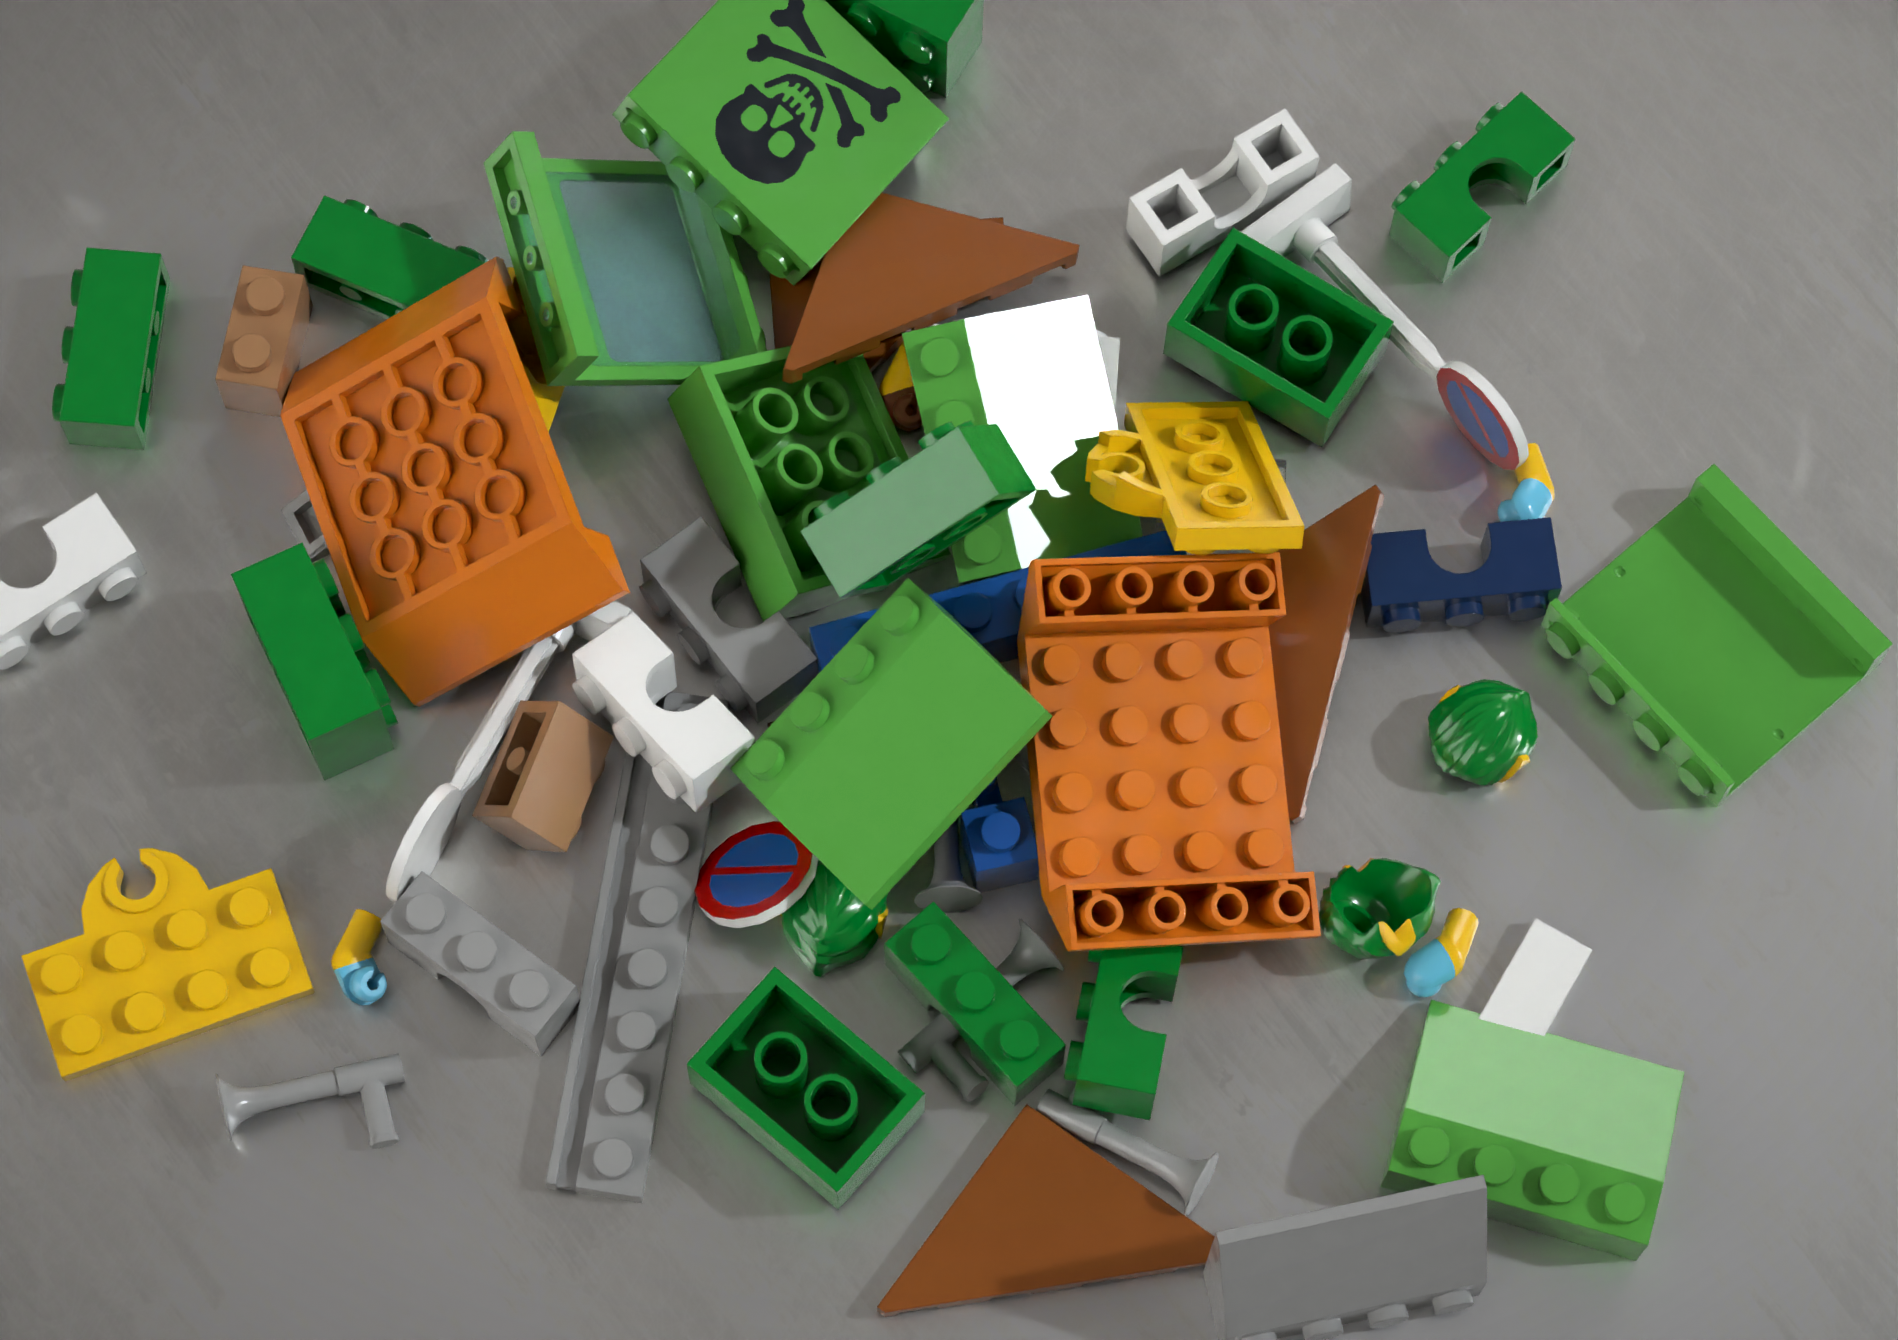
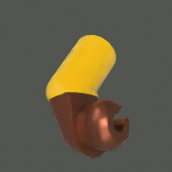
[879,341,923,431]

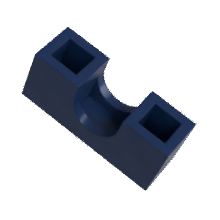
[1361,517,1562,633]

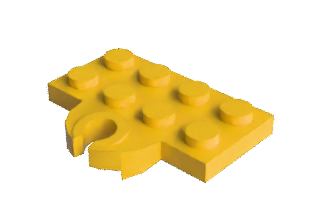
[1085,401,1305,555]
[21,848,315,1082]

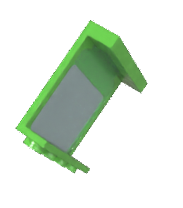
[484,131,767,386]

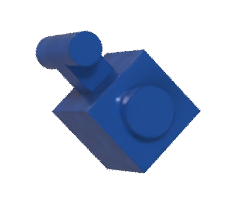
[960,775,1039,893]

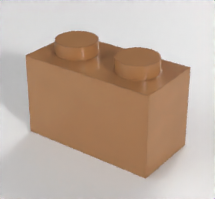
[215,265,313,417]
[472,700,614,852]

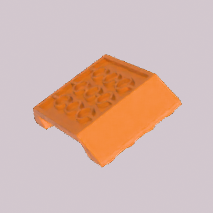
[280,256,630,707]
[1017,552,1321,952]

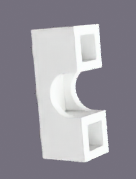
[1126,109,1319,277]
[0,493,147,670]
[572,611,755,814]

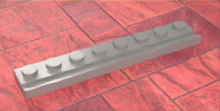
[546,692,730,1203]

